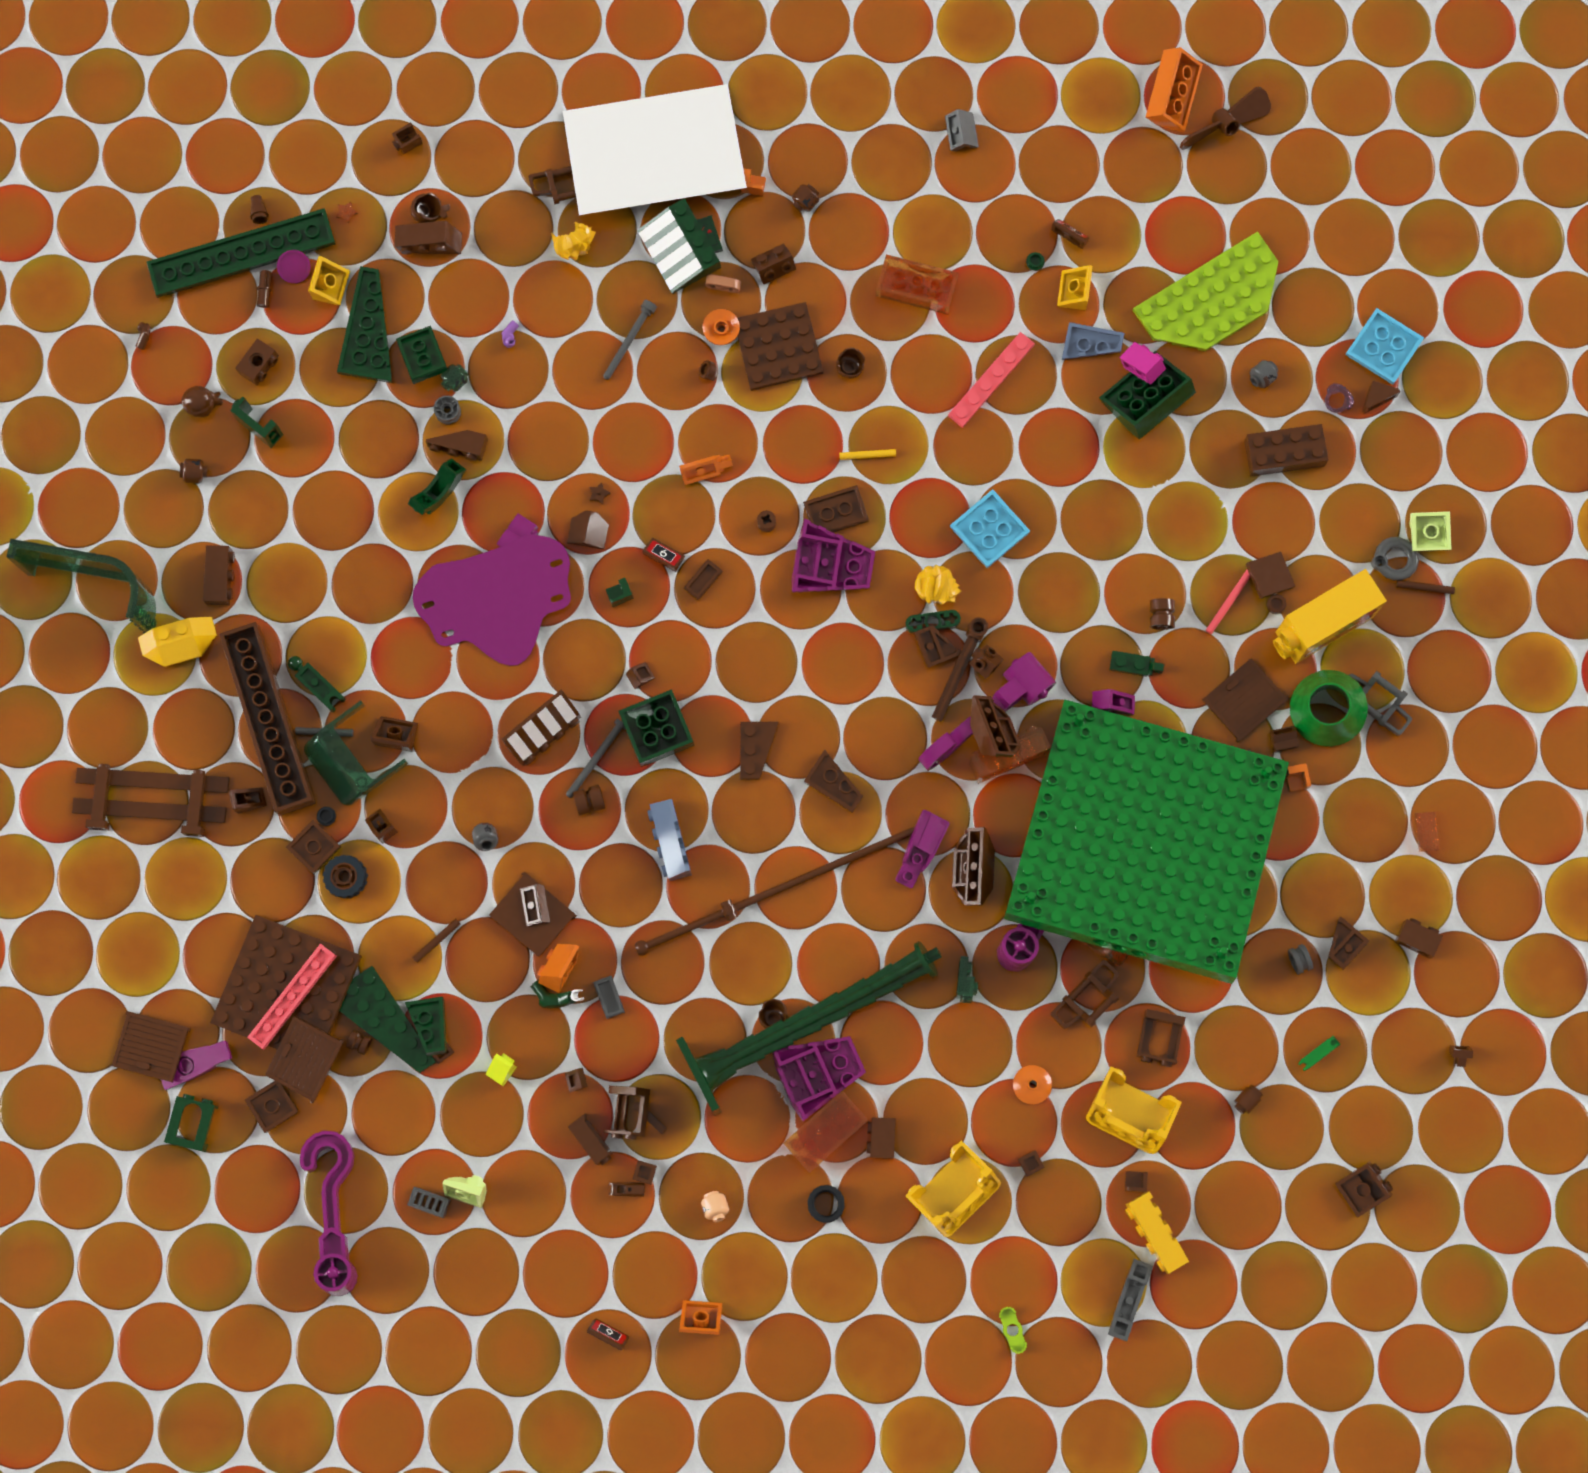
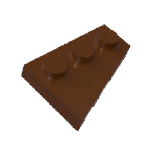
[804,749,863,813]

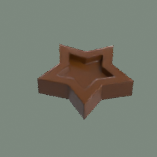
[589,483,610,505]

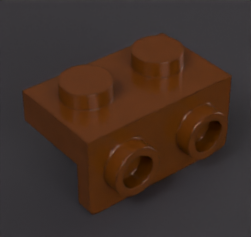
[751,243,796,284]

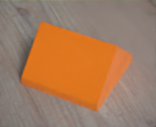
[679,1300,722,1335]

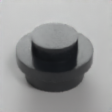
[317,807,336,826]

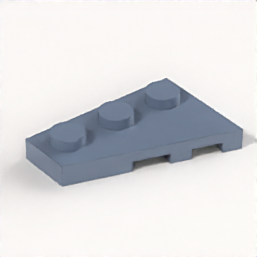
[1062,322,1124,360]

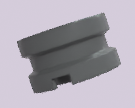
[434,396,461,425]
[1288,944,1313,975]

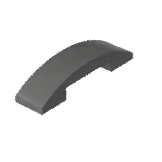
[1108,1259,1153,1342]

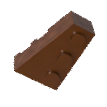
[394,220,462,255]

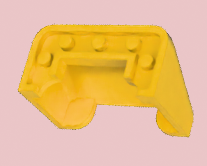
[1086,1066,1182,1154]
[905,1140,1001,1237]

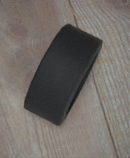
[807,1185,845,1223]

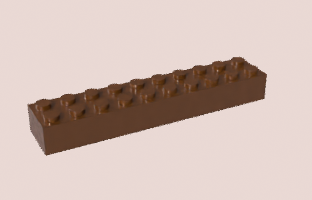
[219,622,316,816]

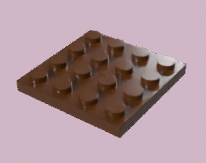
[737,302,823,391]

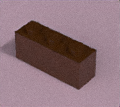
[203,545,235,605]

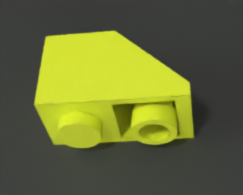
[486,1053,517,1086]

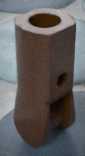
[609,1182,645,1197]

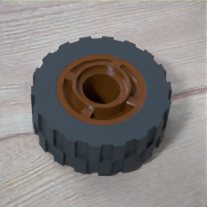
[323,855,368,898]

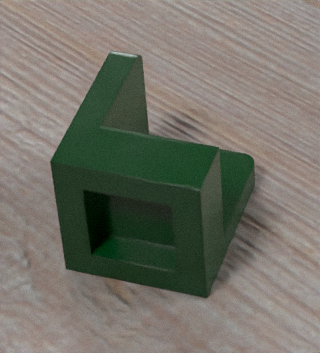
[606,578,634,607]

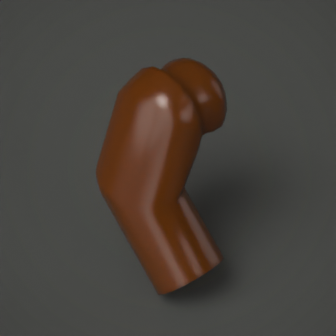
[136,322,151,350]

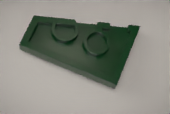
[405,996,447,1056]

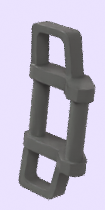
[1340,671,1412,736]

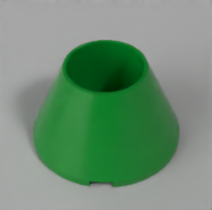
[1290,670,1368,747]

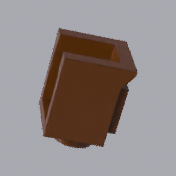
[392,122,423,154]

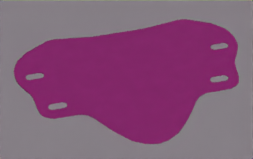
[413,534,571,666]

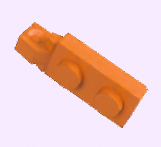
[679,455,733,485]

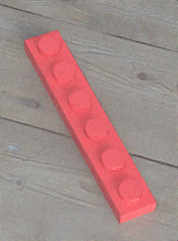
[948,332,1035,428]
[247,944,337,1050]

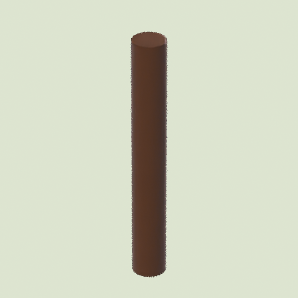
[1396,580,1455,595]
[412,919,461,963]

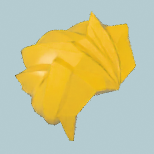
[551,222,596,261]
[915,565,961,604]

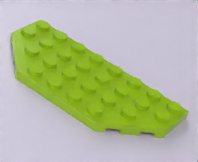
[1133,231,1278,351]

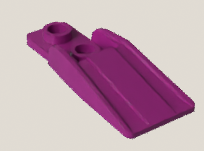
[895,810,949,888]
[161,1041,232,1090]

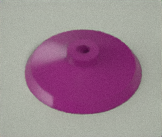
[277,250,311,283]

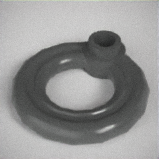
[1371,537,1419,580]

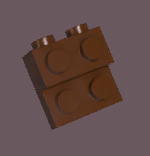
[1335,1161,1393,1218]

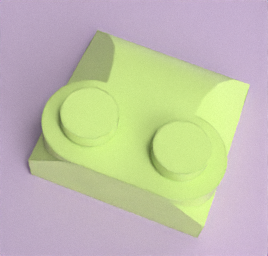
[1409,511,1451,551]
[442,1175,487,1208]

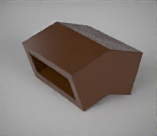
[1270,726,1299,753]

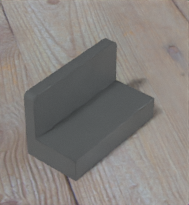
[945,109,979,152]

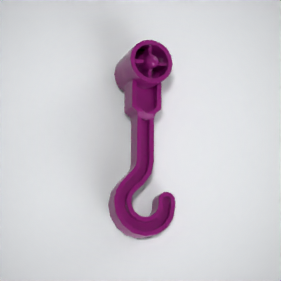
[918,652,1056,771]
[997,924,1044,972]
[300,1131,358,1296]

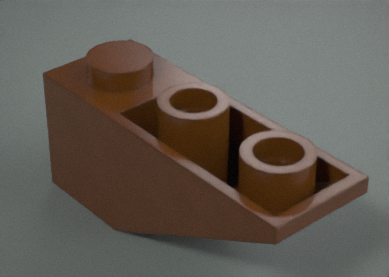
[426,430,488,461]

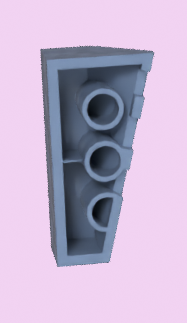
[647,799,692,881]

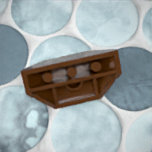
[970,695,1021,757]
[952,827,995,905]

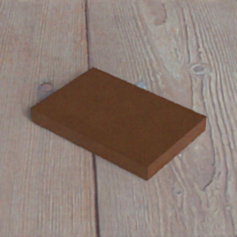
[803,485,869,533]

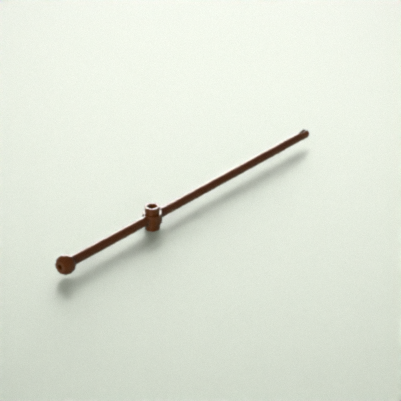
[635,827,914,956]

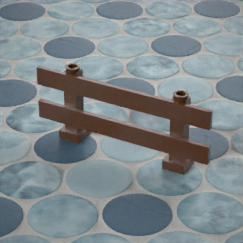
[72,764,229,837]

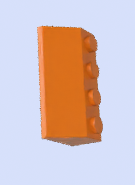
[1146,47,1203,132]

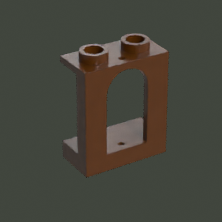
[1136,1009,1186,1067]
[603,1085,650,1140]

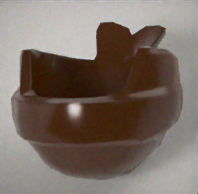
[410,192,450,223]
[182,386,223,417]

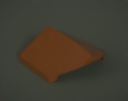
[567,510,609,550]

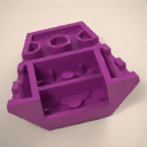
[792,519,875,592]
[772,1036,866,1121]

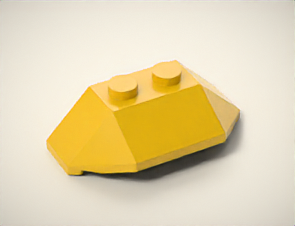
[138,617,217,667]

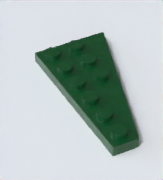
[337,266,393,383]

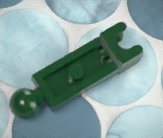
[288,656,346,712]

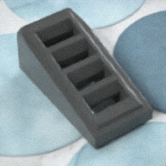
[407,1186,451,1218]

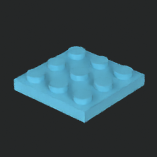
[1345,308,1424,385]
[950,489,1030,569]

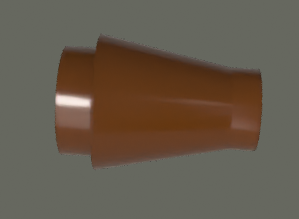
[250,195,269,224]

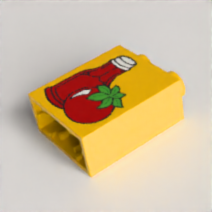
[1273,569,1387,664]

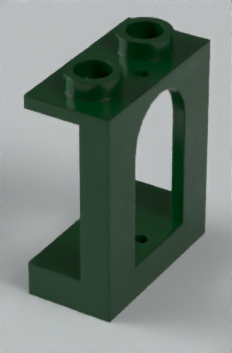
[164,1094,218,1152]

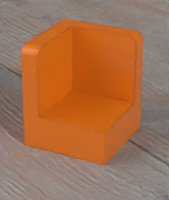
[741,168,766,196]
[1286,763,1311,792]

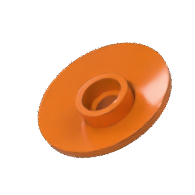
[703,309,740,345]
[1013,1065,1052,1105]

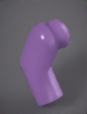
[501,320,519,348]

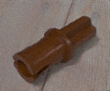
[256,270,272,308]

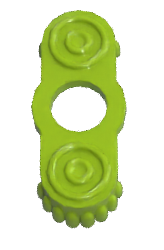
[999,1307,1027,1354]

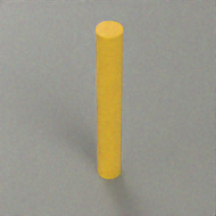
[839,449,896,460]

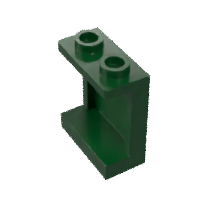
[230,397,284,448]

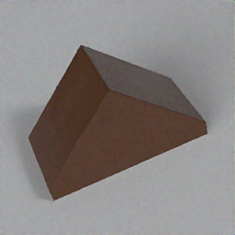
[1362,381,1400,414]
[228,787,267,814]
[365,809,398,844]

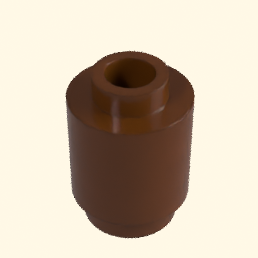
[1234,1085,1263,1114]

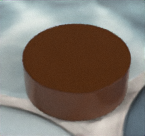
[1266,594,1286,614]

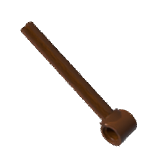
[932,617,988,722]

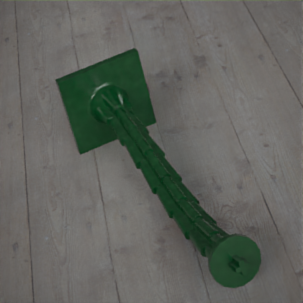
[676,941,942,1116]

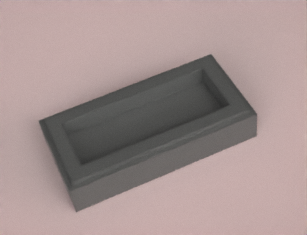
[593,976,625,1019]

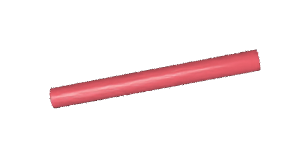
[1206,569,1251,634]

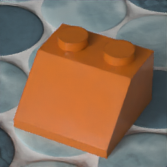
[537,944,579,993]

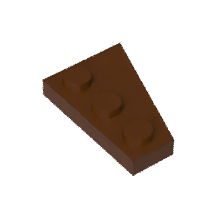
[740,722,779,780]

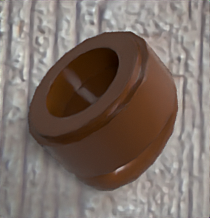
[699,360,718,381]

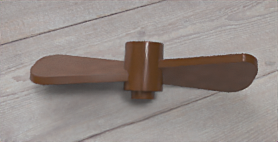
[1180,87,1271,150]

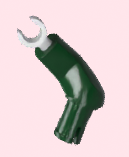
[530,980,584,1008]

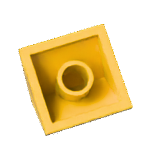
[308,256,350,305]
[1057,265,1093,311]

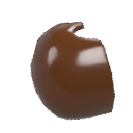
[836,348,865,379]
[759,999,788,1029]

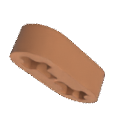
[705,275,741,293]

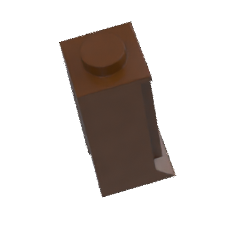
[568,1113,613,1166]

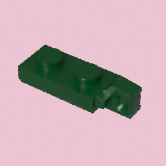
[1109,651,1164,677]

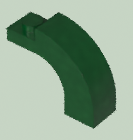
[408,458,466,515]

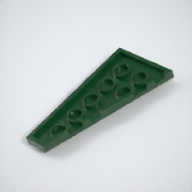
[340,966,437,1073]

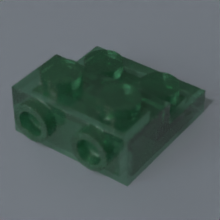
[956,956,978,1003]

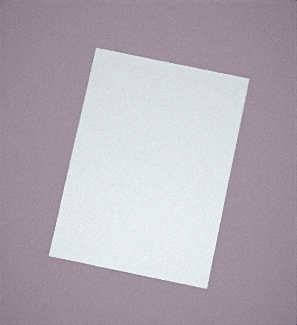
[563,84,747,215]

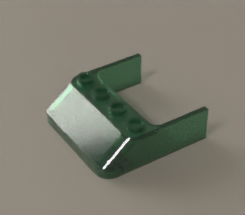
[304,700,408,805]

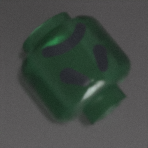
[440,364,468,392]

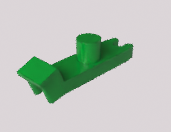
[1298,1035,1341,1071]

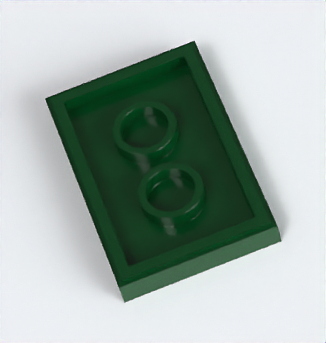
[396,326,448,384]

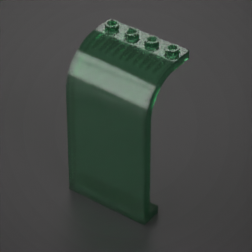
[6,539,157,634]

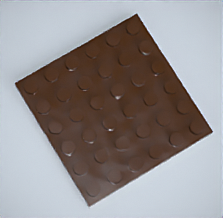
[210,915,362,1049]

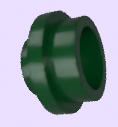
[1026,252,1045,271]

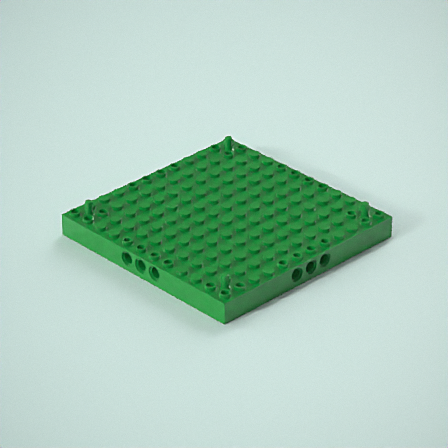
[1004,700,1289,984]

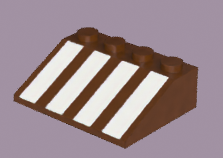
[502,689,581,766]

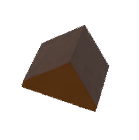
[371,716,418,752]

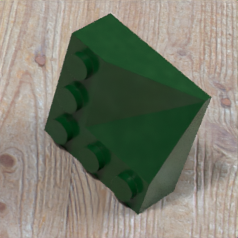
[619,689,695,767]

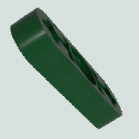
[905,610,961,634]

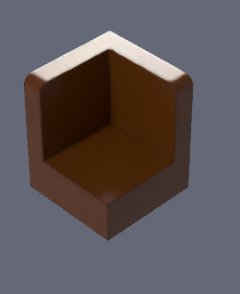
[1125,1171,1148,1192]

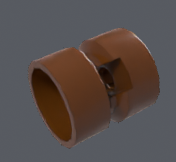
[1150,598,1175,630]
[573,785,605,816]

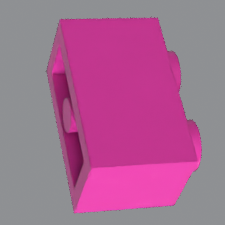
[1119,342,1166,385]

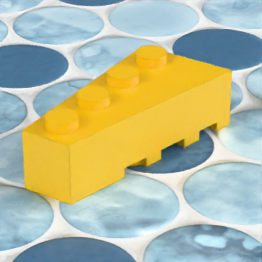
[1125,1191,1189,1274]

